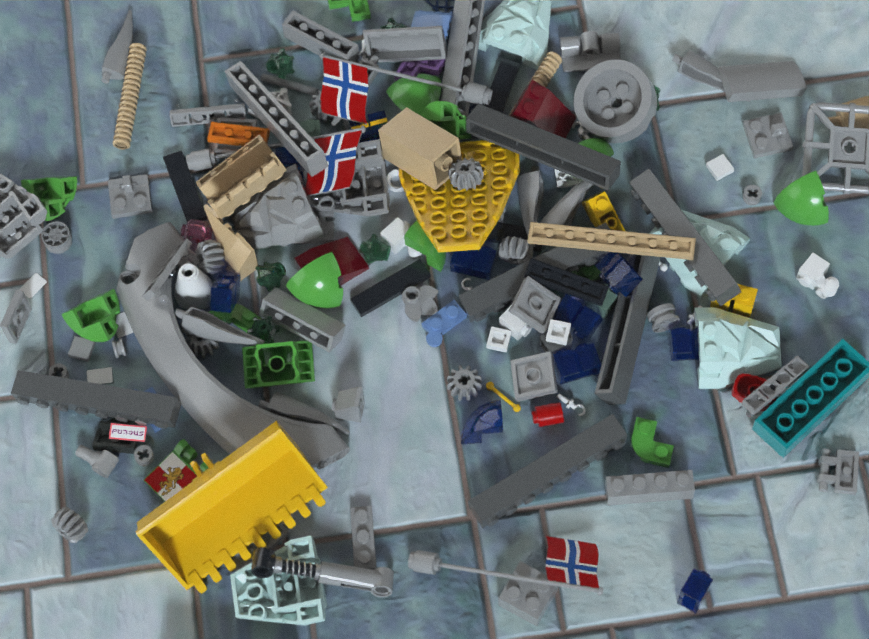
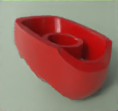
[731,374,777,411]

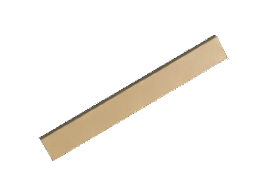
[527,222,696,260]

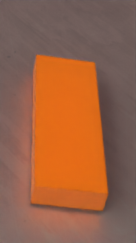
[207,122,270,146]

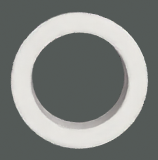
[387,169,404,192]

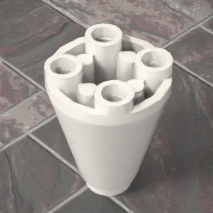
[174,263,215,310]

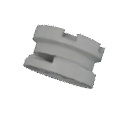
[41,221,72,254]
[647,303,680,333]

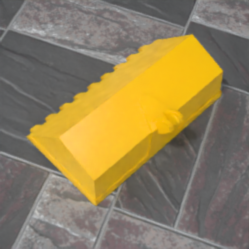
[136,421,328,593]

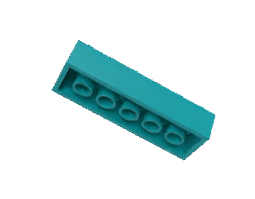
[752,339,869,458]

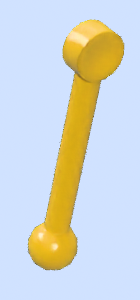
[486,382,521,412]

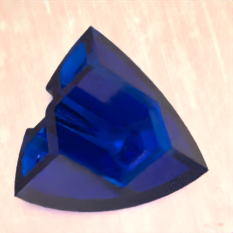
[461,399,503,444]

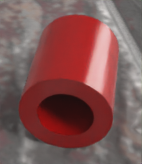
[531,402,564,427]

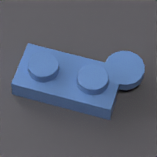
[422,300,467,347]

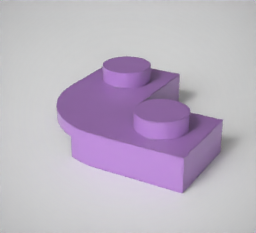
[394,59,446,81]

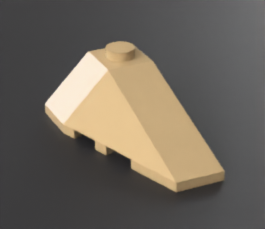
[204,204,259,282]

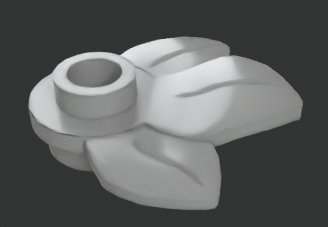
[402,285,438,322]

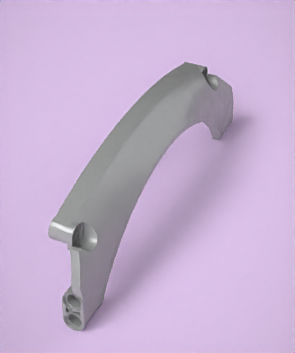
[116,222,350,469]

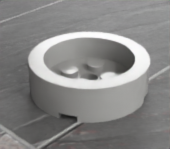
[574,60,657,143]

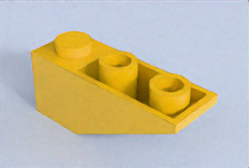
[582,191,625,255]

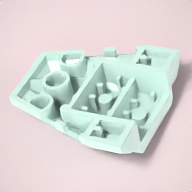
[478,0,551,70]
[649,210,750,298]
[694,307,782,389]
[230,535,327,626]

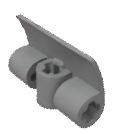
[560,31,621,72]

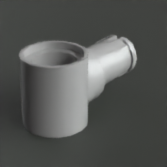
[75,444,119,478]

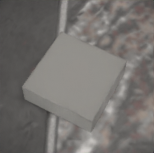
[68,336,96,362]

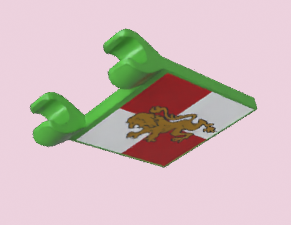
[143,439,208,502]

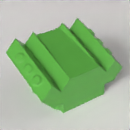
[242,341,315,389]

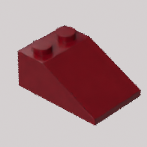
[510,80,577,138]
[294,237,370,286]

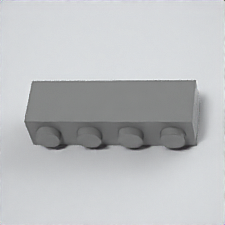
[282,11,359,62]
[259,287,346,353]
[605,470,695,506]

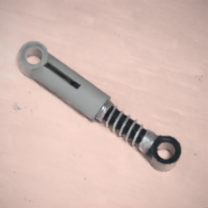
[251,547,394,597]

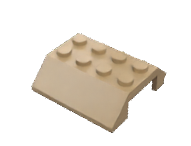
[196,134,287,219]

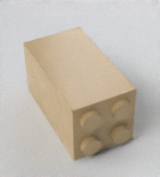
[378,107,462,190]

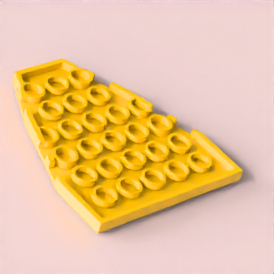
[399,140,520,253]

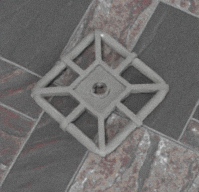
[802,102,869,194]

